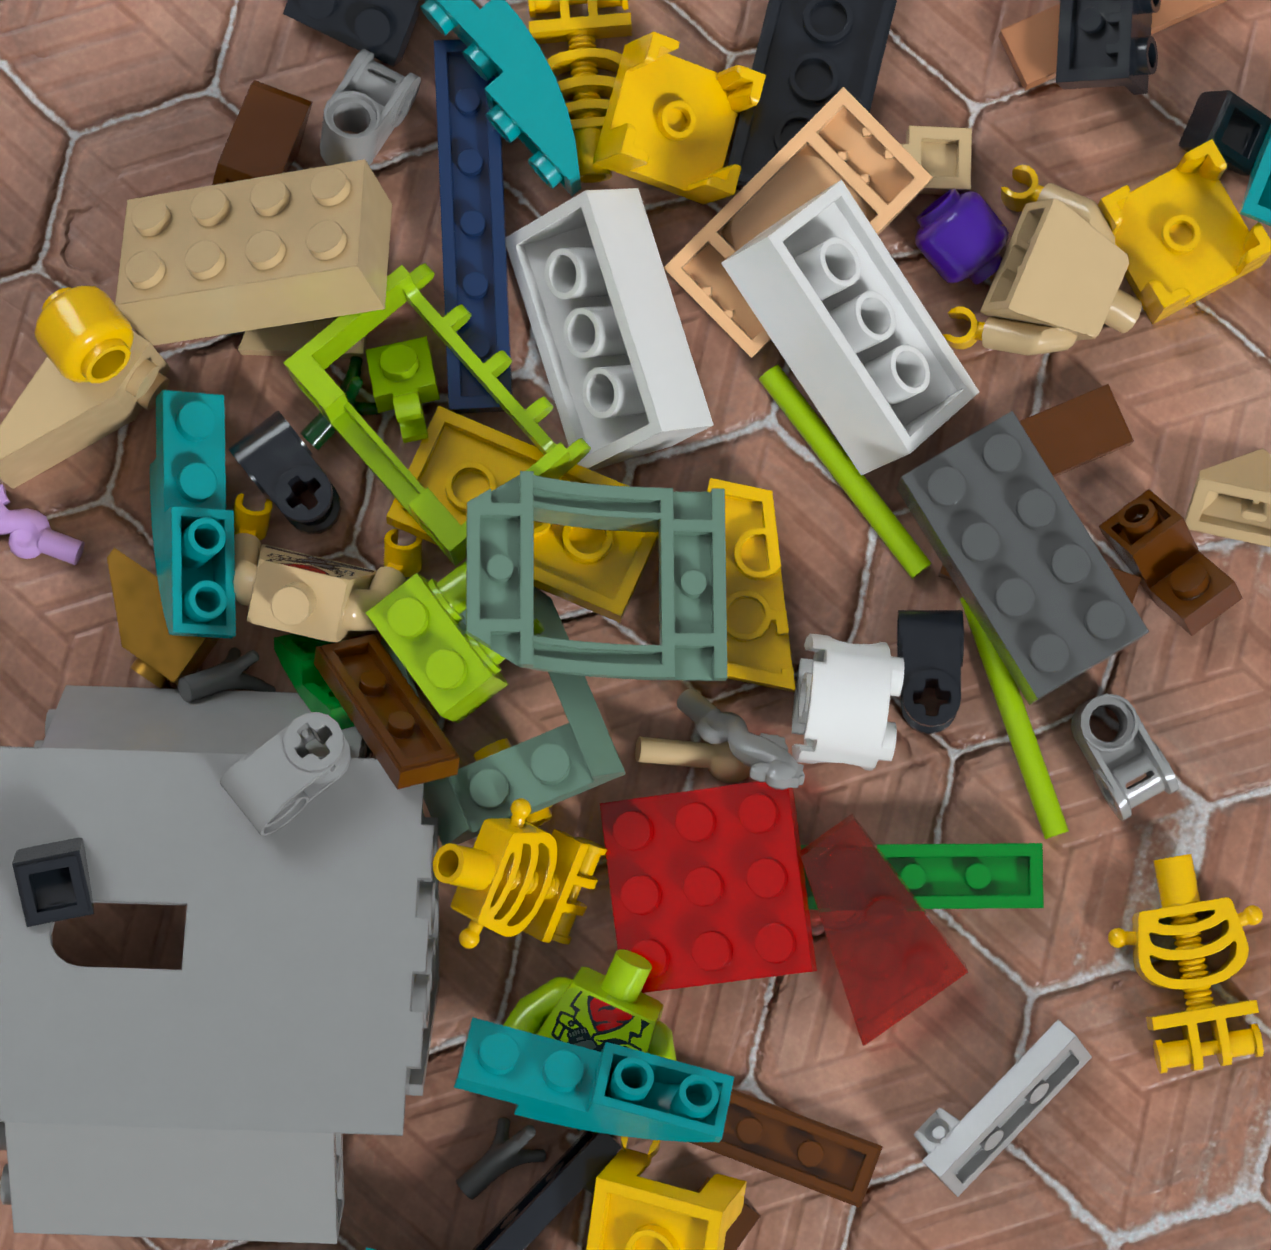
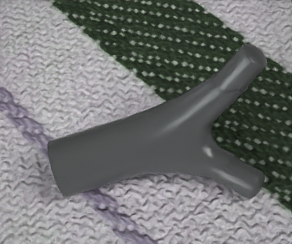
[178,647,276,702]
[456,1117,546,1200]

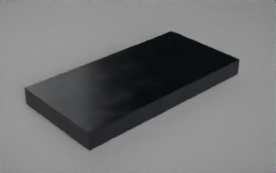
[728,0,897,191]

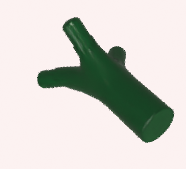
[300,356,380,450]

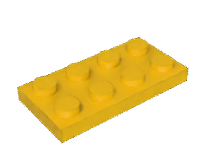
[386,406,658,623]

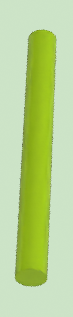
[759,365,932,579]
[960,597,1069,839]

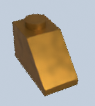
[107,548,220,689]

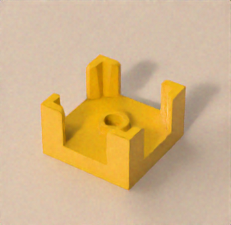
[593,31,766,205]
[1098,139,1271,325]
[586,1148,747,1250]

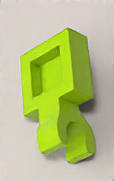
[365,336,440,443]

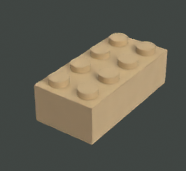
[115,159,392,346]

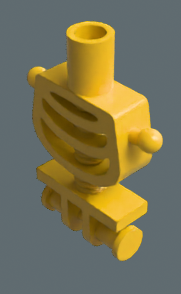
[528,0,632,183]
[433,798,607,949]
[1108,854,1264,1074]

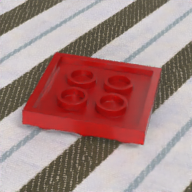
[600,781,817,993]

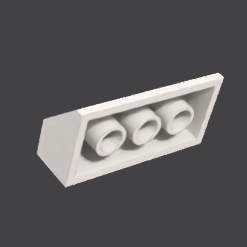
[721,180,979,475]
[506,188,714,471]

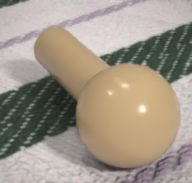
[635,737,751,783]

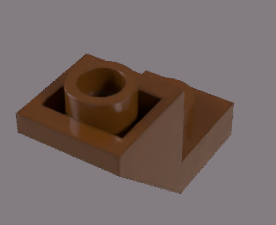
[212,80,313,185]
[1099,489,1243,636]

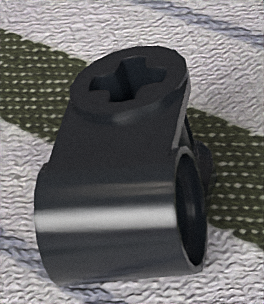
[228,411,342,534]
[897,610,964,735]

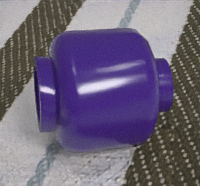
[915,188,1009,285]

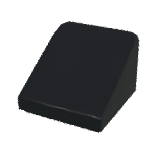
[1179,90,1271,176]
[12,838,94,927]

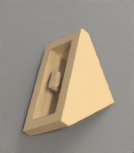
[1184,448,1271,547]

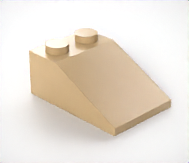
[0,331,170,489]

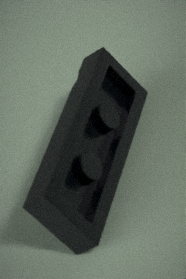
[472,1131,622,1250]

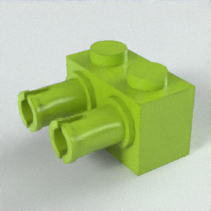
[366,561,545,723]

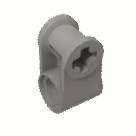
[320,49,421,165]
[1071,694,1179,821]
[220,712,351,836]

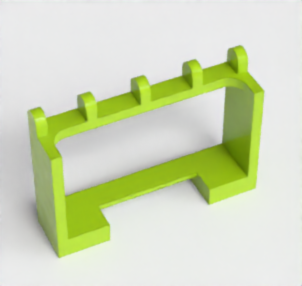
[283,263,591,566]

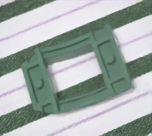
[466,471,728,681]
[380,587,626,846]

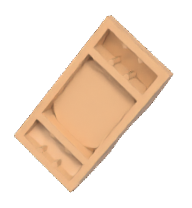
[664,87,933,358]

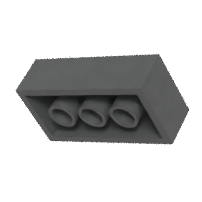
[896,411,1149,705]

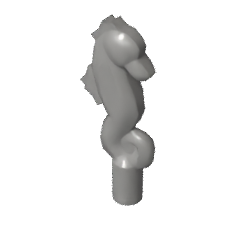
[677,688,805,790]

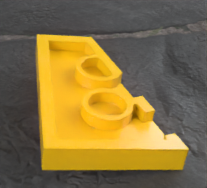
[707,478,796,692]

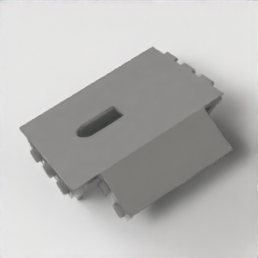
[0,685,440,1244]

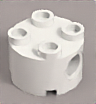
[792,634,904,771]

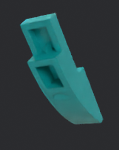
[420,0,582,197]
[149,390,236,639]
[454,1017,734,1142]

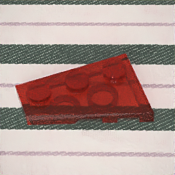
[800,813,968,1046]

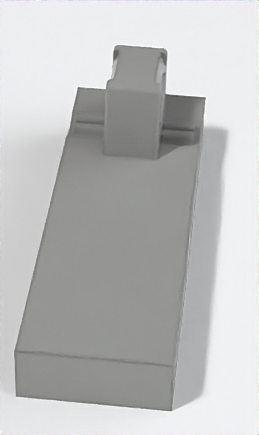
[914,1020,1092,1197]

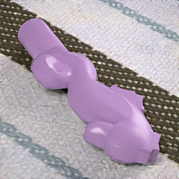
[0,482,85,565]

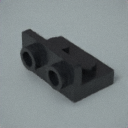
[1056,0,1161,95]

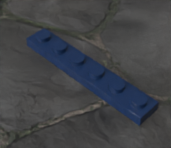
[434,39,513,414]

